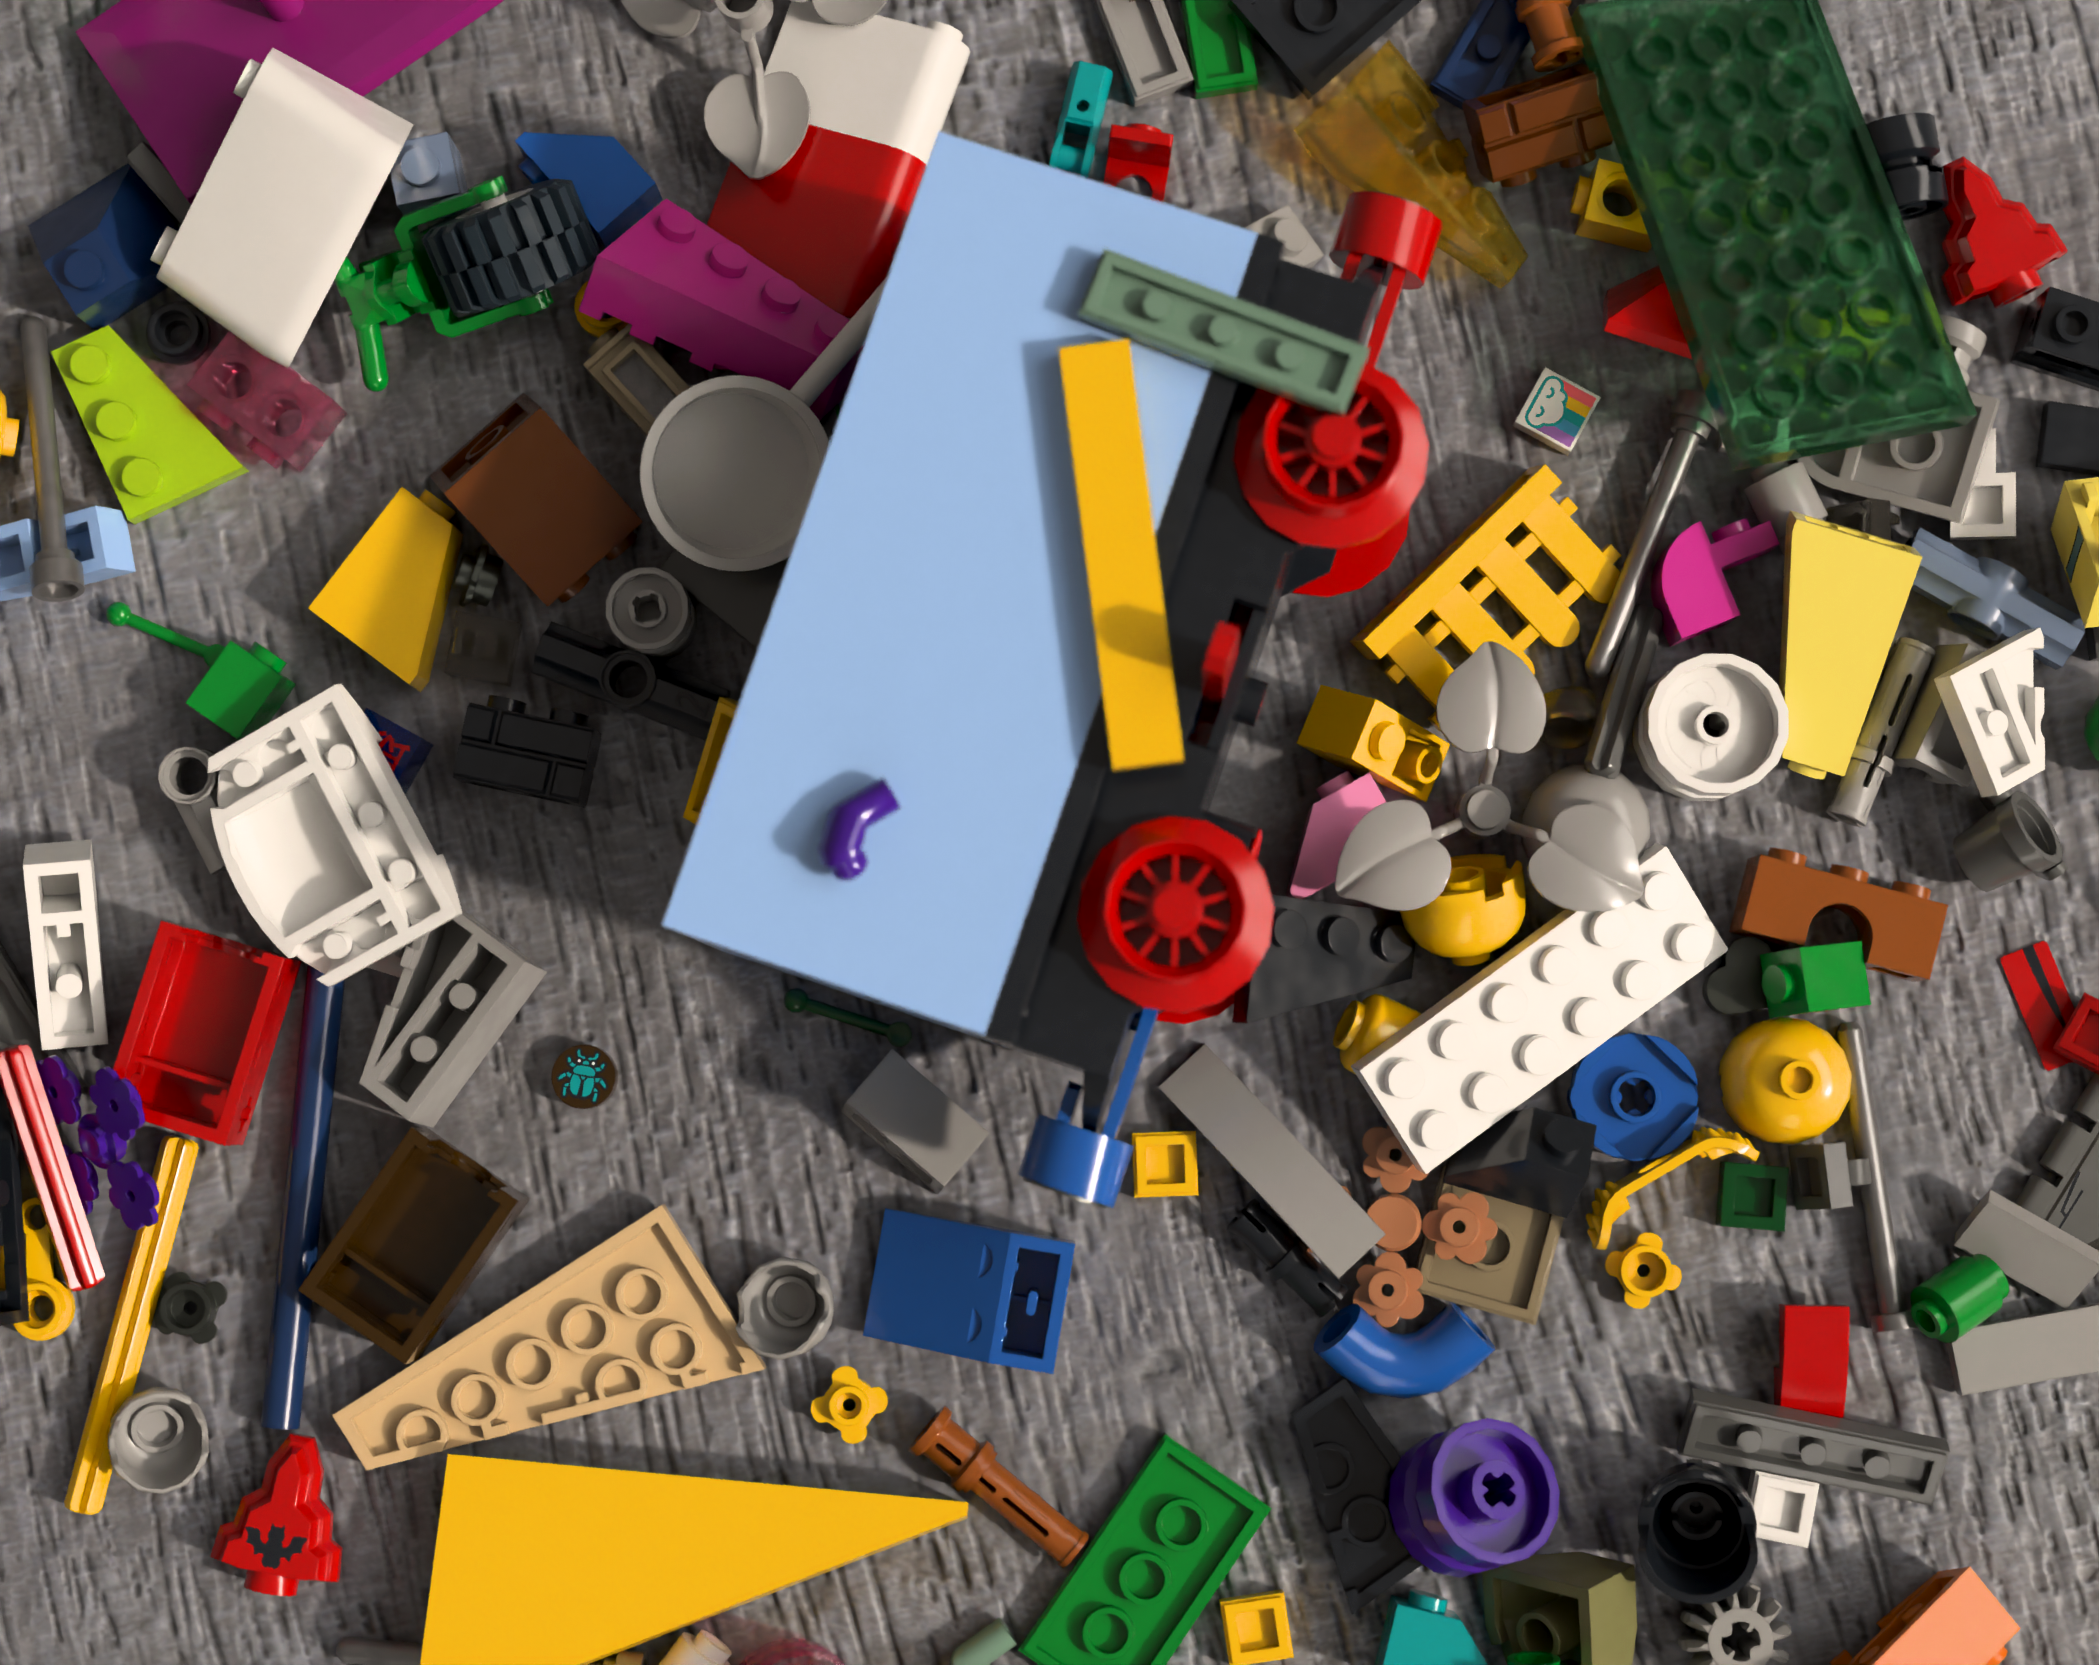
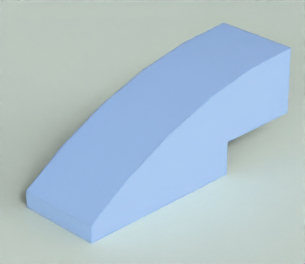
[0,506,136,602]

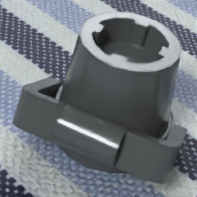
[1953,789,2068,892]

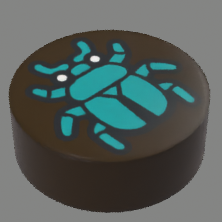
[551,1045,618,1109]

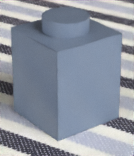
[390,132,471,221]

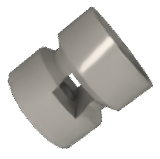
[606,567,697,661]

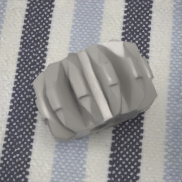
[1678,1582,1791,1665]

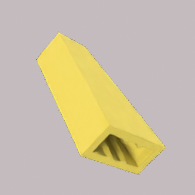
[1779,510,1922,779]

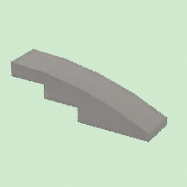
[1158,1044,1386,1279]

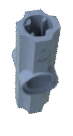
[1905,527,2085,670]

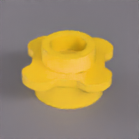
[1605,1232,1682,1309]
[811,1366,888,1444]

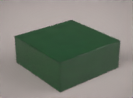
[1715,1161,1789,1232]

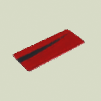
[2000,941,2075,1071]

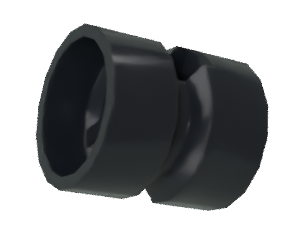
[1852,113,1949,223]

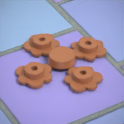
[1307,1125,1498,1327]

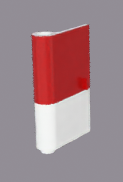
[707,0,971,320]

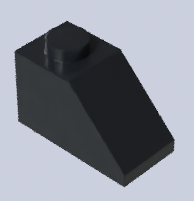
[1443,1107,1597,1218]

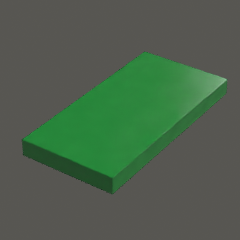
[1018,1432,1272,1665]

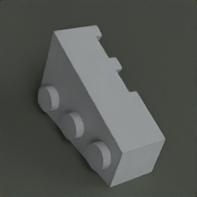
[359,908,547,1128]

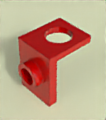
[1103,123,1174,203]

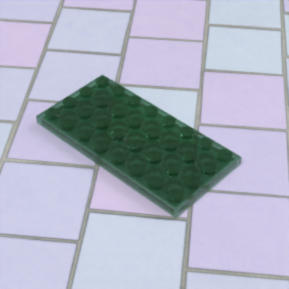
[1571,0,1977,471]

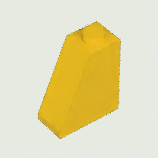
[308,487,463,692]

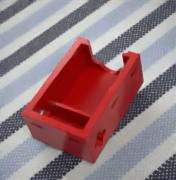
[113,921,302,1146]

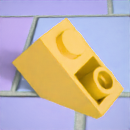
[1297,685,1450,802]

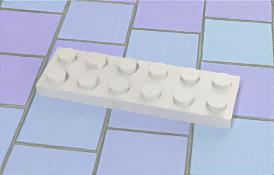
[1351,843,1728,1174]

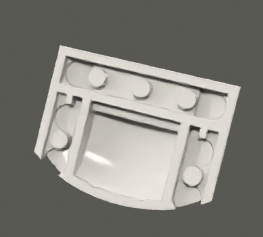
[208,684,462,987]

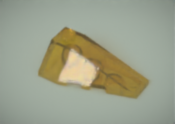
[1294,40,1529,289]

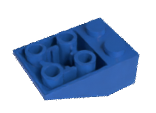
[863,1208,1075,1374]

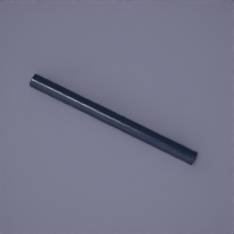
[260,964,345,1430]

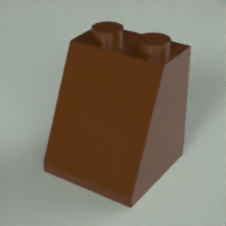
[430,392,643,607]

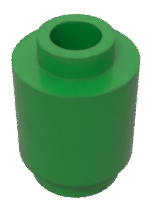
[1910,1254,2009,1343]

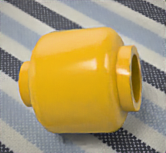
[1333,994,1421,1074]

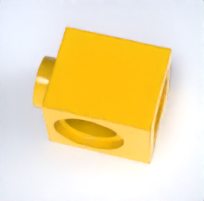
[1569,158,1673,253]

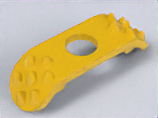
[1585,1127,1760,1250]

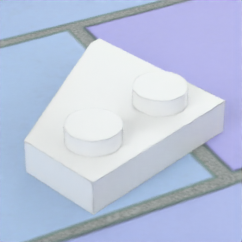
[1934,628,2045,797]

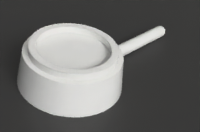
[640,276,888,571]

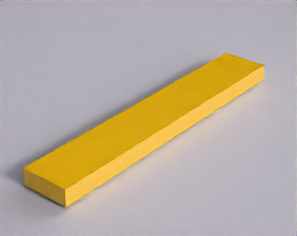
[1059,339,1184,771]

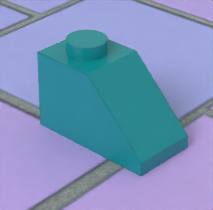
[1374,1589,1488,1665]

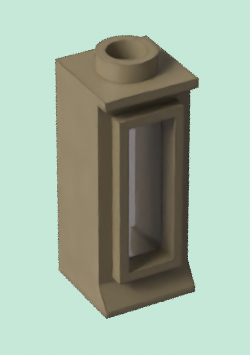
[583,324,690,438]

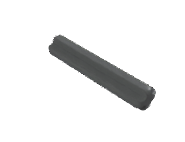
[1584,604,1664,779]

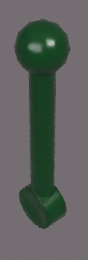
[784,988,912,1047]

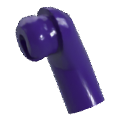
[818,777,901,881]

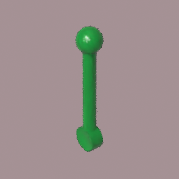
[106,602,225,668]

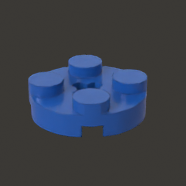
[1566,1033,1699,1161]

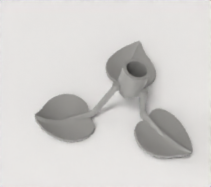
[621,0,888,180]
[1335,641,1644,912]

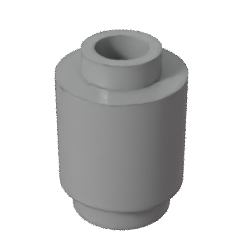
[1744,456,1828,555]

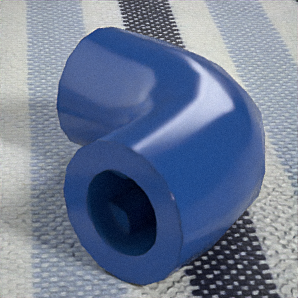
[1314,1302,1496,1399]

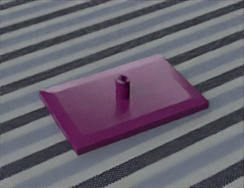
[75,0,504,205]

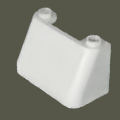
[150,48,414,368]

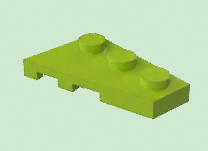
[51,325,249,525]

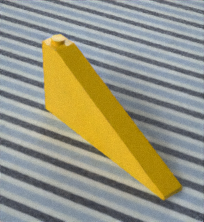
[420,1454,969,1665]

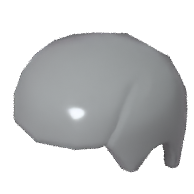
[736,1257,834,1360]
[108,1386,209,1494]

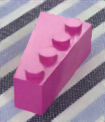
[579,198,865,421]

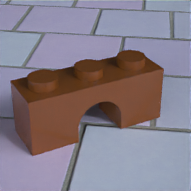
[1729,847,1948,982]

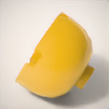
[1399,854,1526,966]
[1719,1017,1852,1145]

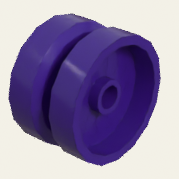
[1389,1418,1560,1578]

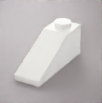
[23,839,108,1050]

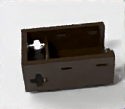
[298,1126,530,1365]

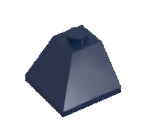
[28,163,180,331]

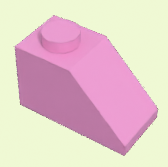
[1285,771,1386,899]

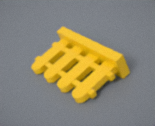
[1350,464,1622,731]

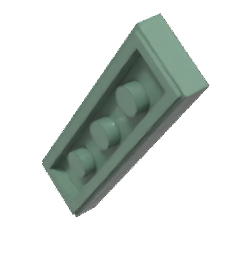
[1078,248,1370,417]

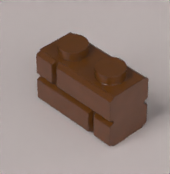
[1462,63,1613,187]

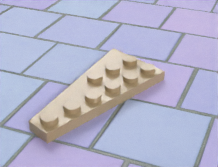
[332,1204,767,1470]

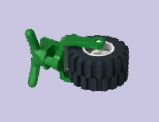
[334,175,601,392]

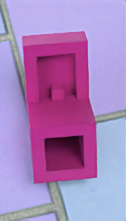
[1651,518,1780,647]

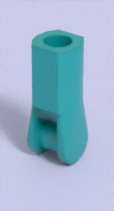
[1049,61,1113,179]

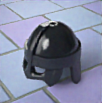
[1638,1459,1758,1604]

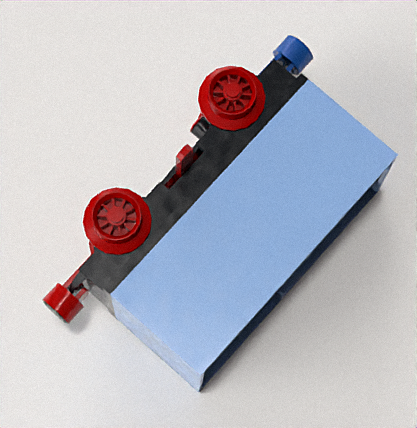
[662,131,1443,1208]

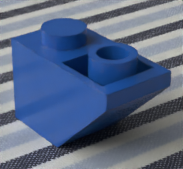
[515,132,663,248]

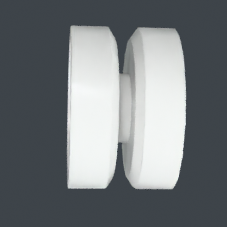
[1633,653,1789,801]

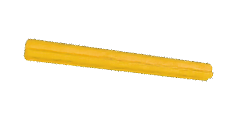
[64,1135,199,1515]

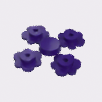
[36,1055,160,1231]

